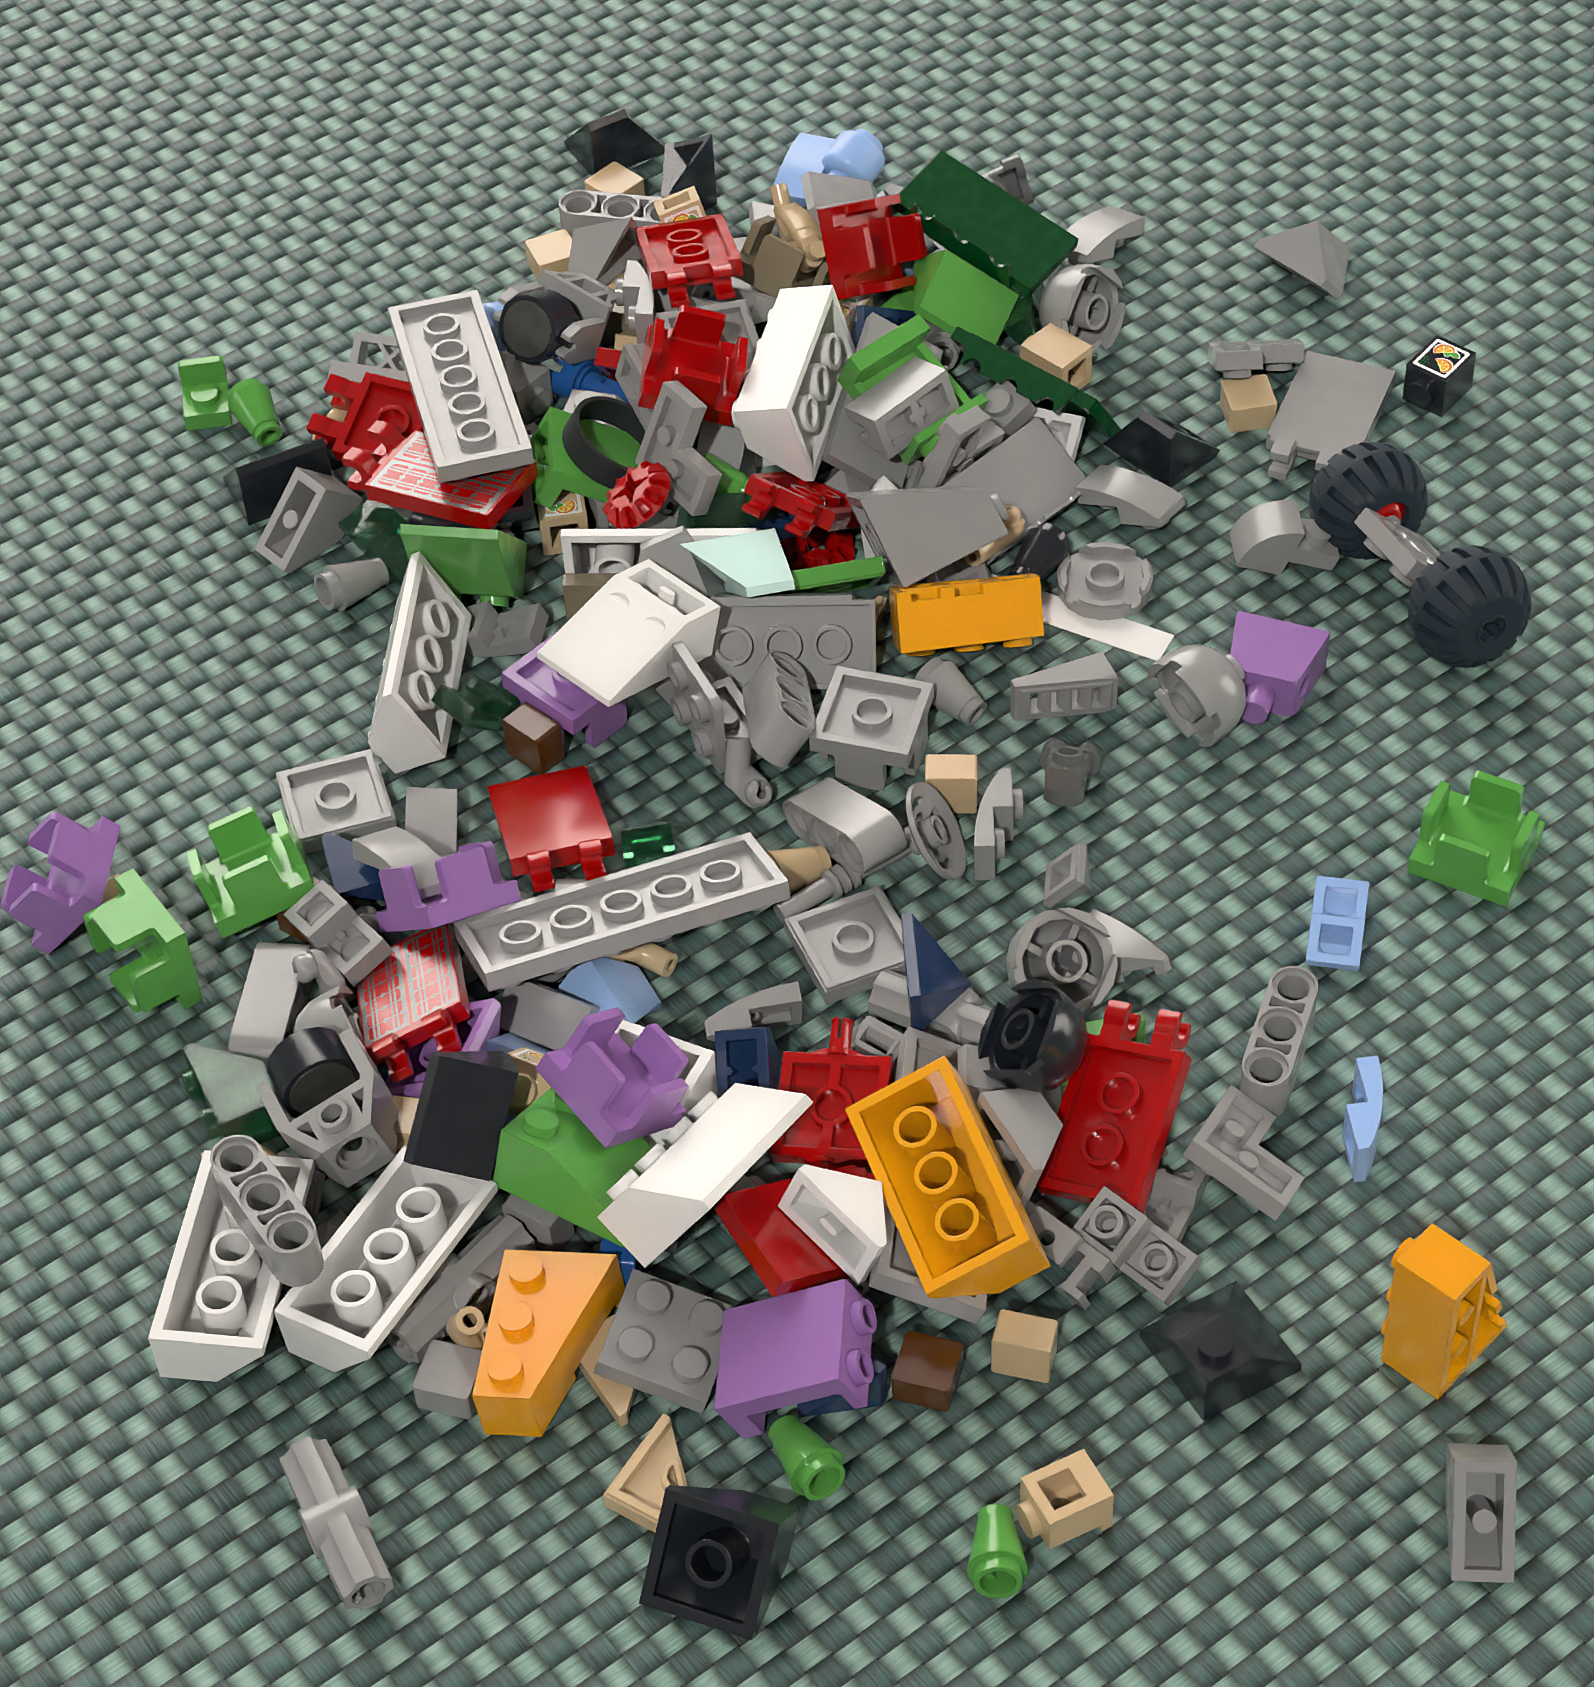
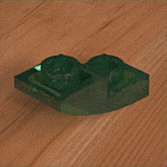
[338,500,410,586]
[431,678,521,730]

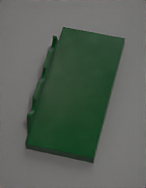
[892,150,1079,297]
[950,326,1121,438]

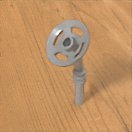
[773,782,966,923]

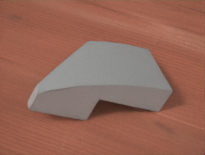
[1089,909,1172,984]
[704,981,802,1041]
[1143,1164,1210,1243]

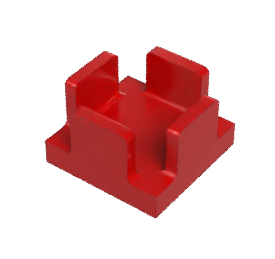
[817,193,927,300]
[638,305,748,426]

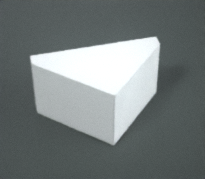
[778,1164,887,1285]

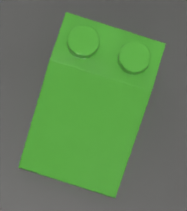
[400,524,527,608]
[493,1087,652,1249]

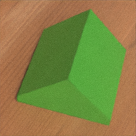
[914,250,1019,345]

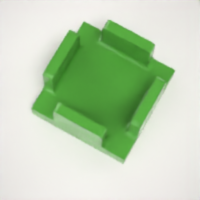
[1407,771,1545,907]
[186,806,315,938]
[83,868,203,1012]

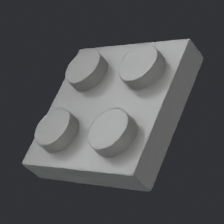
[593,1269,735,1414]

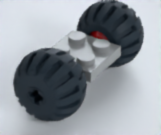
[1309,442,1532,668]

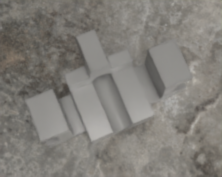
[1025,1201,1117,1310]

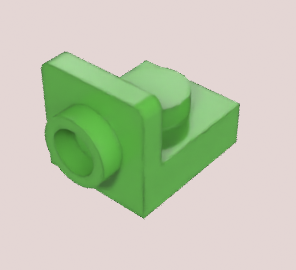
[178,356,232,431]

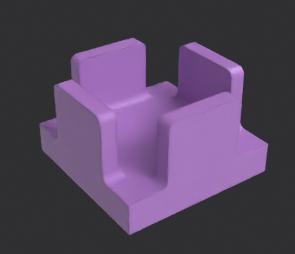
[501,631,627,748]
[0,812,121,954]
[375,841,521,933]
[535,1007,689,1148]

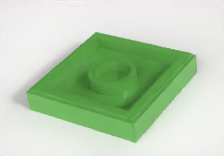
[781,556,886,594]

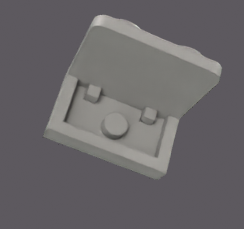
[667,641,762,774]

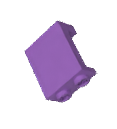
[714,1279,877,1439]

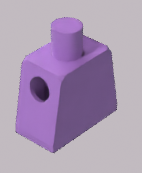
[1230,611,1330,724]

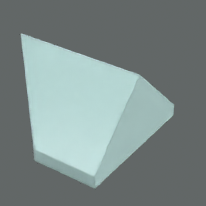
[680,528,795,598]

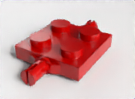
[770,1017,895,1170]

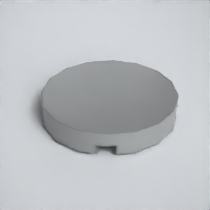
[1056,542,1153,621]

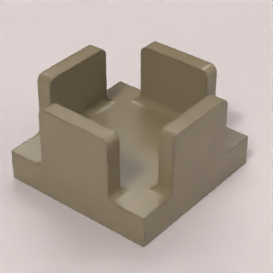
[734,215,831,298]

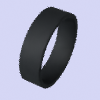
[562,396,645,489]

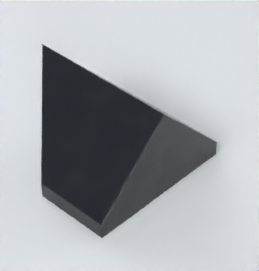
[564,109,665,176]
[661,134,717,211]
[1103,409,1220,488]

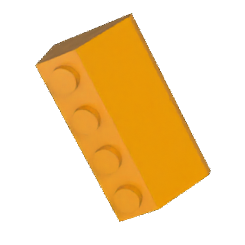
[845,1055,1051,1299]

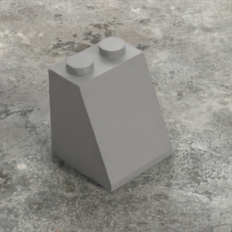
[845,486,1009,588]

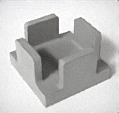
[809,666,934,791]

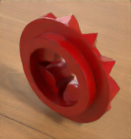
[602,460,671,529]
[780,526,855,571]

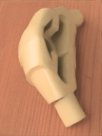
[769,183,826,273]

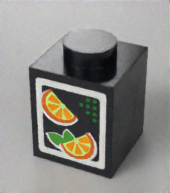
[1402,335,1476,418]

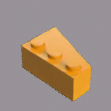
[889,573,1044,656]
[1381,1223,1507,1400]
[472,1249,625,1437]

